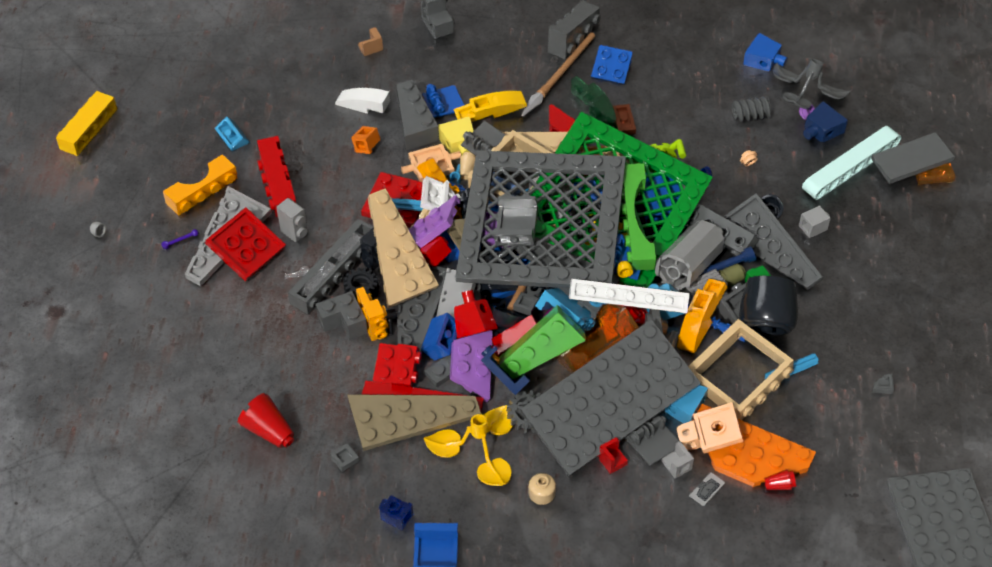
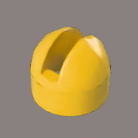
[617,261,633,278]

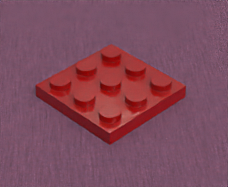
[361,172,423,228]
[205,207,286,282]

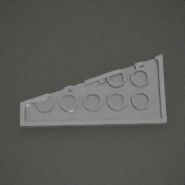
[185,186,272,286]

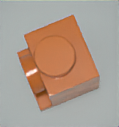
[351,126,381,154]

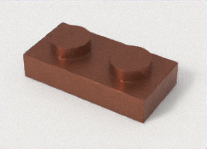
[612,104,636,135]

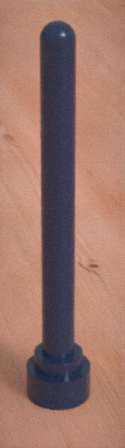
[698,246,756,277]

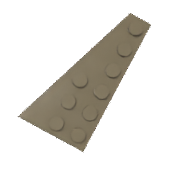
[347,395,481,451]

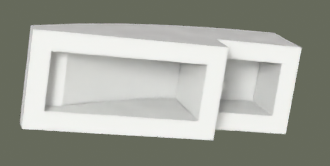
[335,88,390,114]

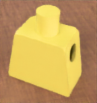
[438,117,473,155]

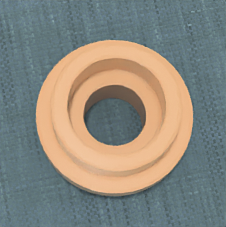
[740,150,758,166]

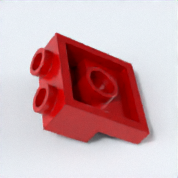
[373,343,422,387]

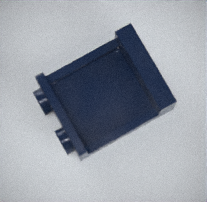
[481,345,530,395]

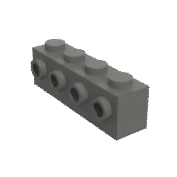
[685,204,758,256]

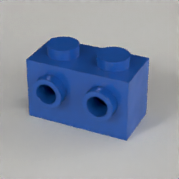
[420,313,457,361]

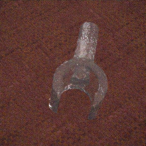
[285,266,310,279]

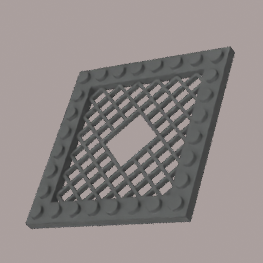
[455,150,626,288]

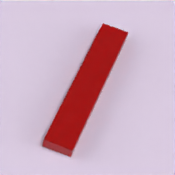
[362,380,484,412]

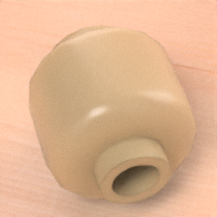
[528,473,556,505]

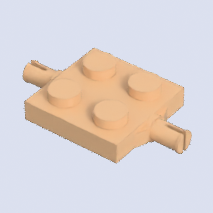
[401,144,461,182]

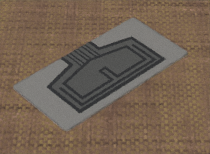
[689,472,725,506]

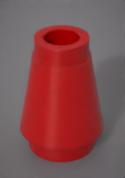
[764,469,796,490]

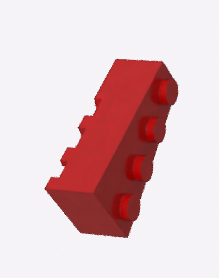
[257,136,296,217]

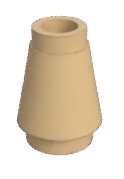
[460,152,476,180]

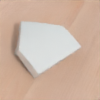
[420,176,461,211]

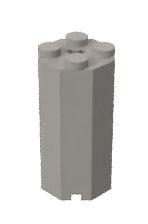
[655,220,725,291]

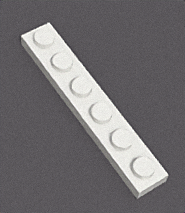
[569,279,689,313]

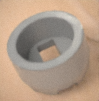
[90,222,107,238]

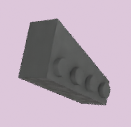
[548,0,601,60]
[396,79,439,151]

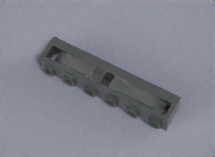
[288,219,373,314]

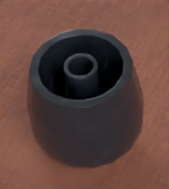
[739,276,798,335]

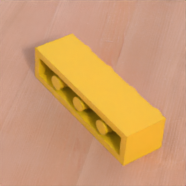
[56,91,117,156]

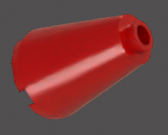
[237,393,294,448]

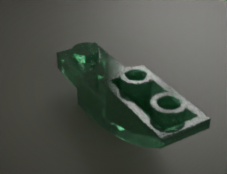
[571,76,616,129]

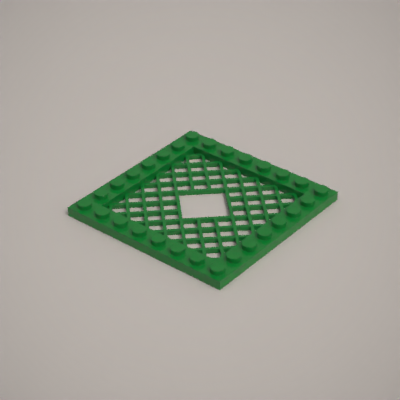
[530,112,713,288]

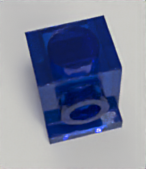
[379,495,413,530]

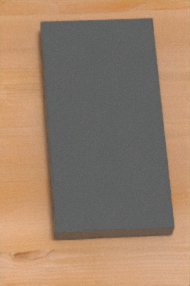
[871,132,955,184]

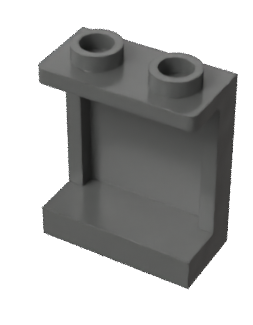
[493,195,538,246]

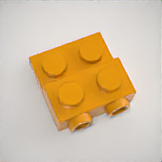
[356,287,388,341]

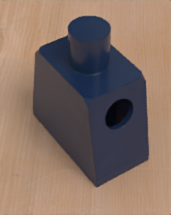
[803,101,848,142]

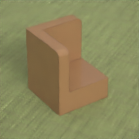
[358,27,383,56]

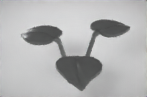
[773,58,850,109]

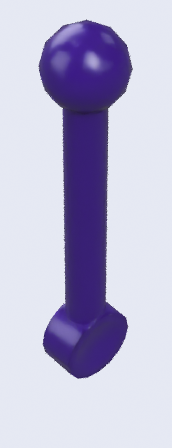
[161,229,199,249]

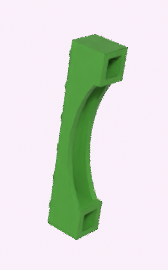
[621,164,656,270]

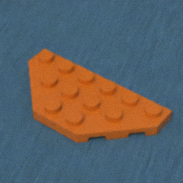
[693,404,816,487]

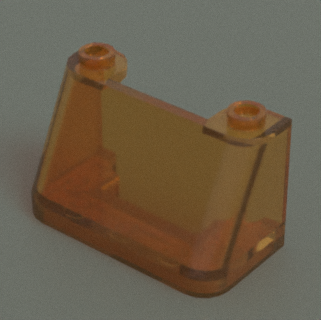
[554,304,639,374]

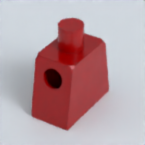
[454,290,497,339]

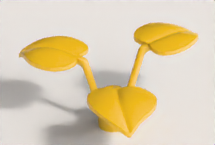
[424,405,513,486]

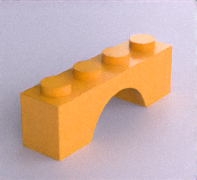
[163,154,238,216]

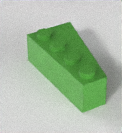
[499,305,586,379]

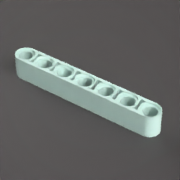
[802,126,902,200]

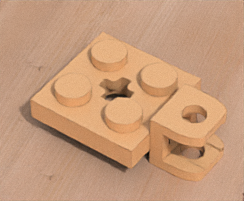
[677,402,744,453]

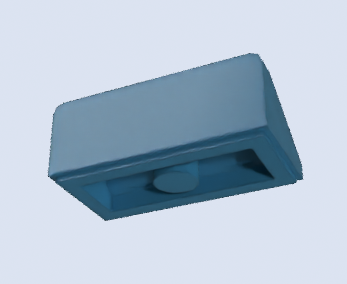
[215,116,250,151]

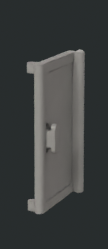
[436,268,476,318]

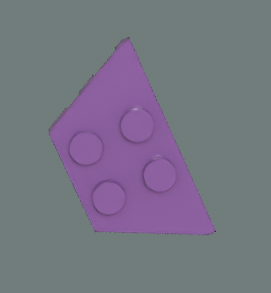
[408,195,460,248]
[450,331,493,402]

